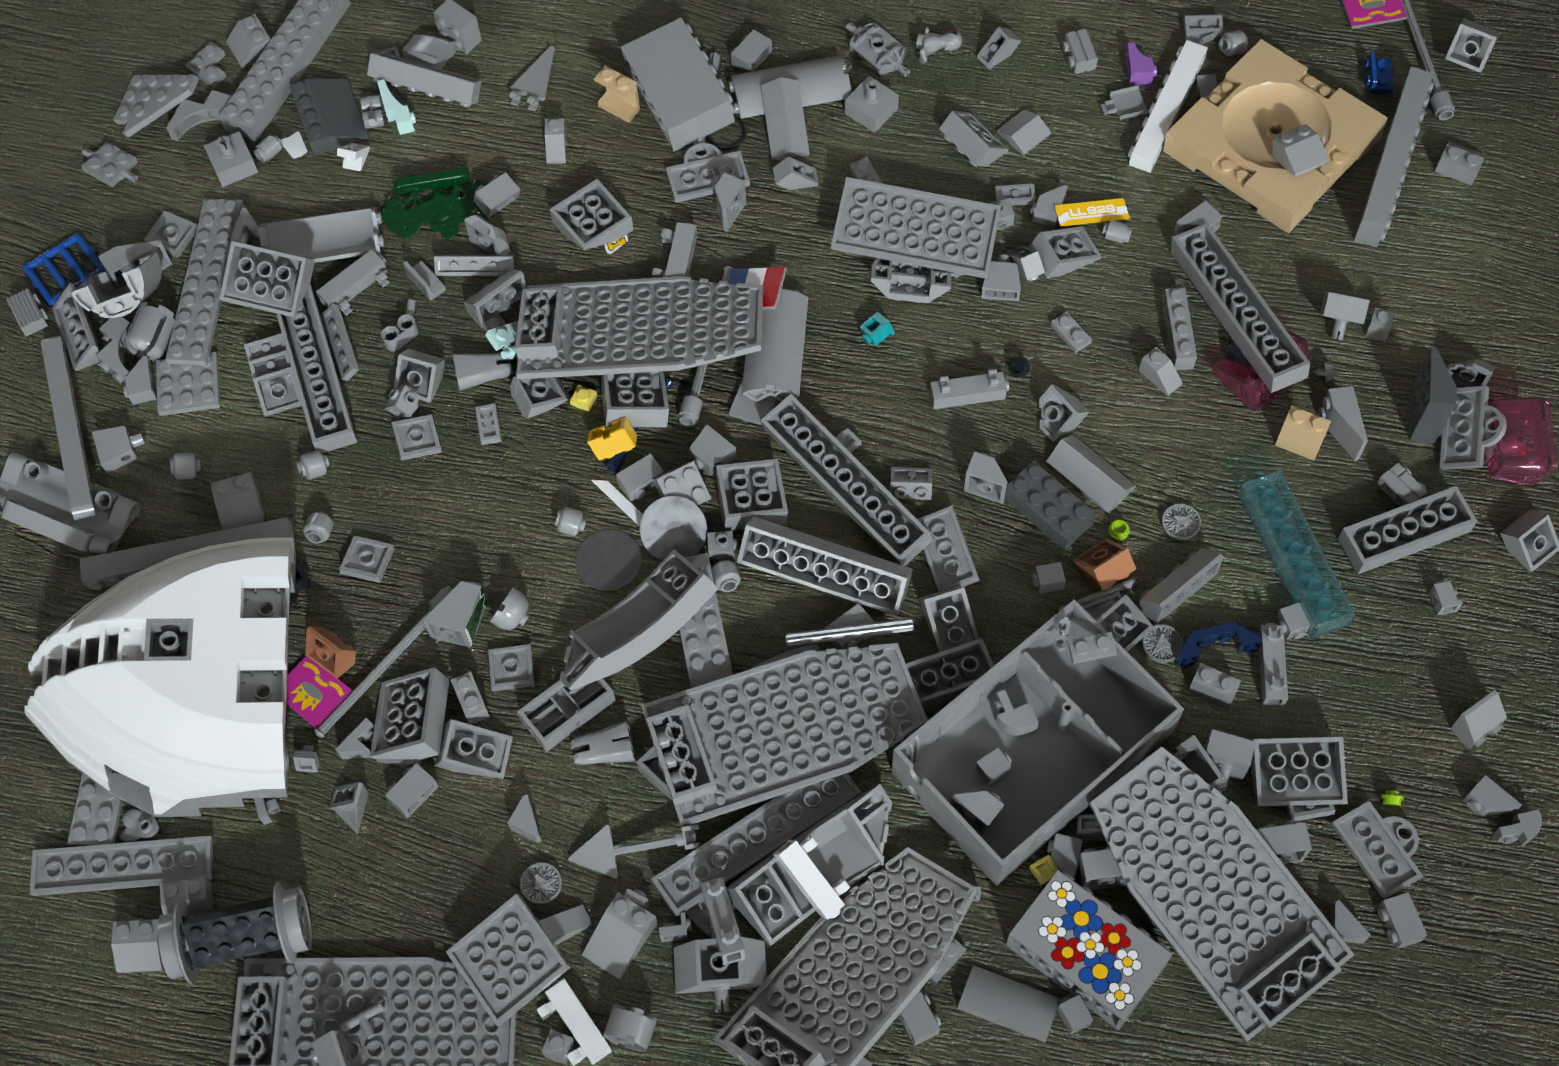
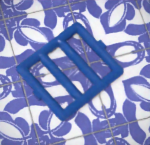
[23,233,106,306]

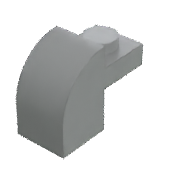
[994,690,1039,736]

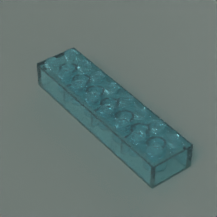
[1238,470,1356,639]

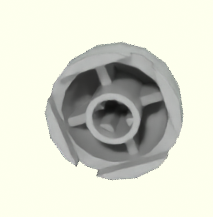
[490,587,530,630]

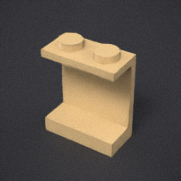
[594,66,640,123]
[1275,405,1331,461]

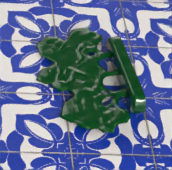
[380,168,493,241]

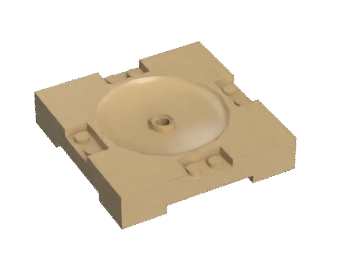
[1163,39,1388,233]

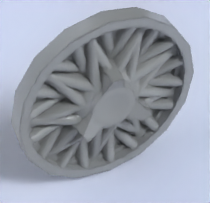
[1162,504,1201,540]
[1142,625,1183,663]
[520,863,562,904]

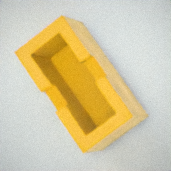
[587,417,637,461]

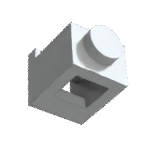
[1429,580,1463,616]

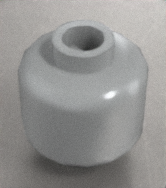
[1219,30,1249,56]
[297,450,329,480]
[170,453,201,480]
[554,507,586,536]
[303,512,333,543]
[711,561,741,592]

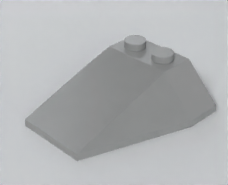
[871,258,951,303]

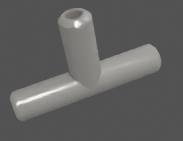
[339,1002,384,1039]

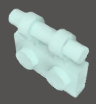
[485,321,518,359]

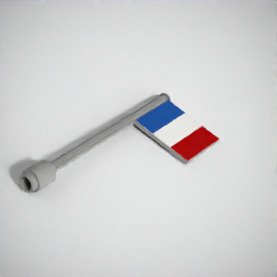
[678,266,787,426]

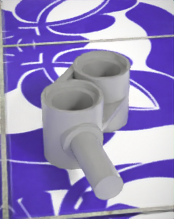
[360,94,385,129]
[381,299,418,352]

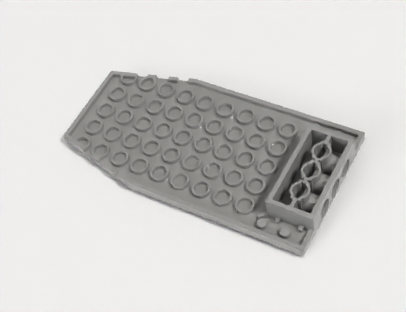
[515,276,764,379]
[641,643,928,827]
[1089,747,1354,1041]
[713,847,977,1066]
[229,957,517,1066]

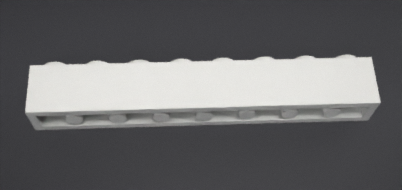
[1128,40,1208,173]

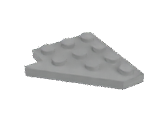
[113,75,199,137]

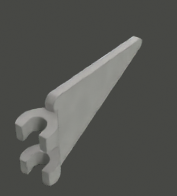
[509,46,555,111]

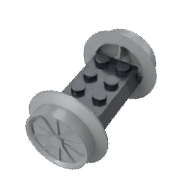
[157,881,312,985]

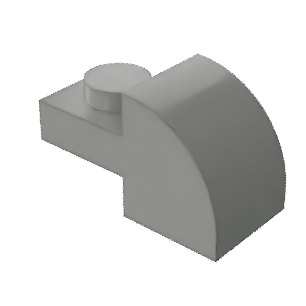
[1493,810,1542,846]

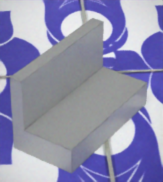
[403,261,446,301]

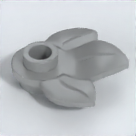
[119,809,159,842]

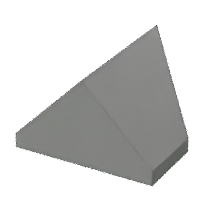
[330,782,369,835]

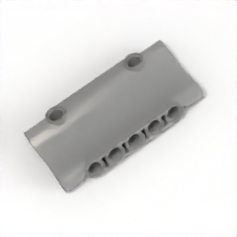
[0,452,140,555]

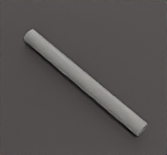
[1057,577,1137,612]

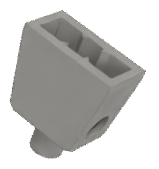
[981,254,1021,301]
[689,425,737,475]
[92,426,145,473]

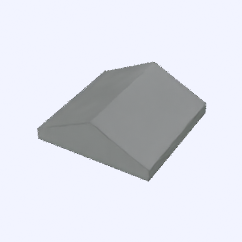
[997,109,1051,156]

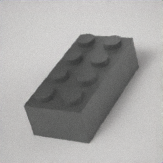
[1005,461,1096,551]

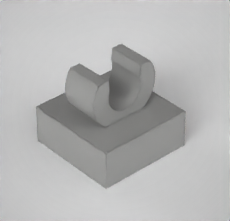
[293,745,320,773]
[254,798,281,825]

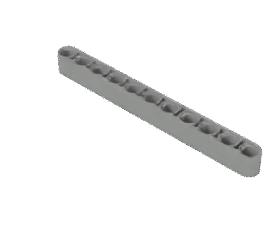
[40,335,97,520]

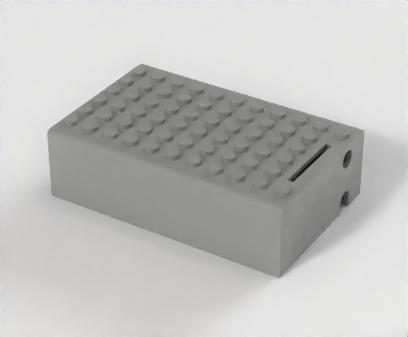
[892,600,1184,886]

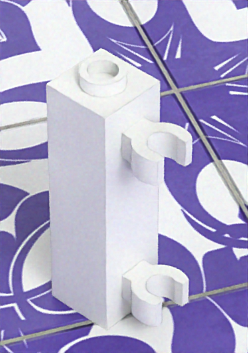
[773,837,850,920]
[537,979,612,1066]

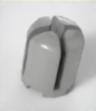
[125,302,175,361]

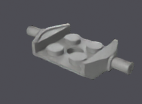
[846,22,910,77]

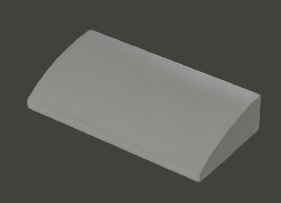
[958,965,1060,1042]

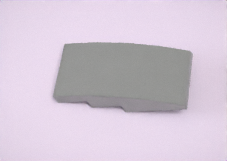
[244,333,302,417]

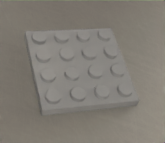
[446,894,571,1026]

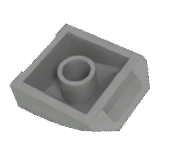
[402,35,456,69]
[464,215,510,255]
[510,376,569,418]

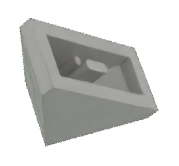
[507,795,542,843]
[1330,900,1371,944]

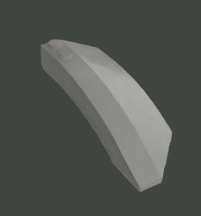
[560,549,719,691]
[726,784,892,945]

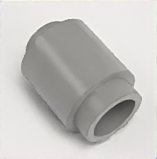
[253,135,282,163]
[1102,220,1132,244]

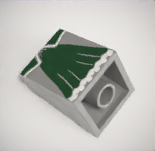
[424,581,488,648]

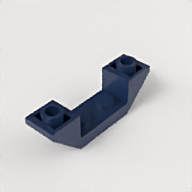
[1175,622,1262,668]

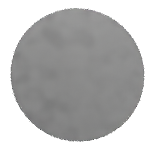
[640,496,707,561]
[575,530,642,591]

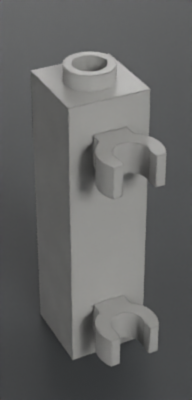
[652,222,697,283]
[316,249,389,316]
[930,369,1009,410]
[1258,623,1288,706]
[700,877,746,965]

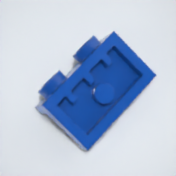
[1364,52,1394,94]

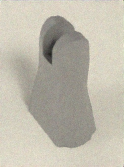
[453,353,513,391]
[570,720,636,765]

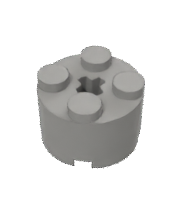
[603,1004,657,1052]

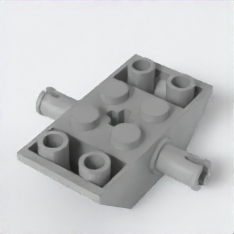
[673,926,767,1013]

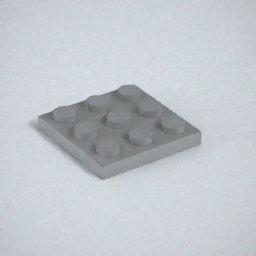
[156,352,220,416]

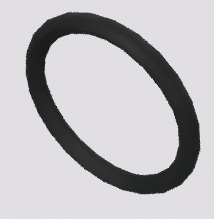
[707,117,746,150]

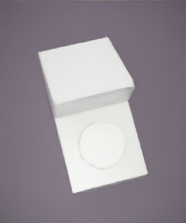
[337,143,370,171]

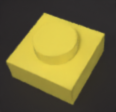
[570,385,598,412]
[1029,855,1059,887]

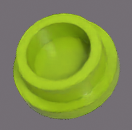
[1108,520,1130,540]
[1381,790,1404,806]

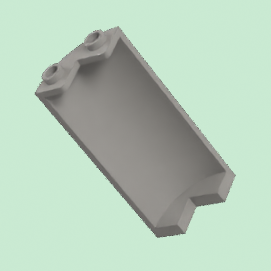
[728,55,852,118]
[258,207,385,263]
[742,289,808,402]

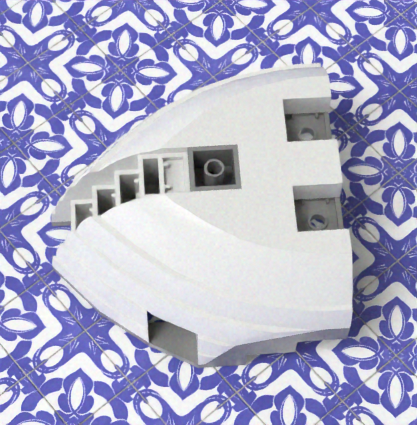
[24,538,296,817]

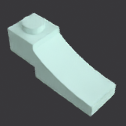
[377,79,416,135]

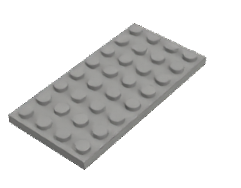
[831,177,1001,279]

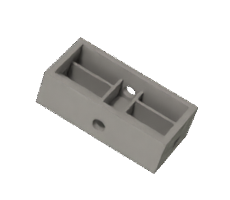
[517,678,616,752]

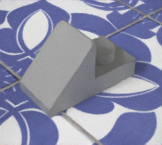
[230,208,259,244]
[335,718,374,759]

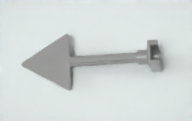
[568,825,702,878]

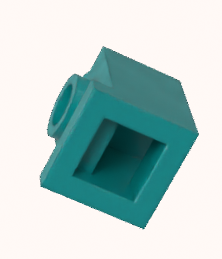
[860,312,895,346]

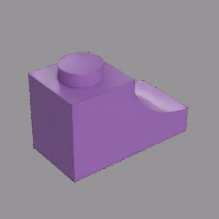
[1125,42,1157,85]

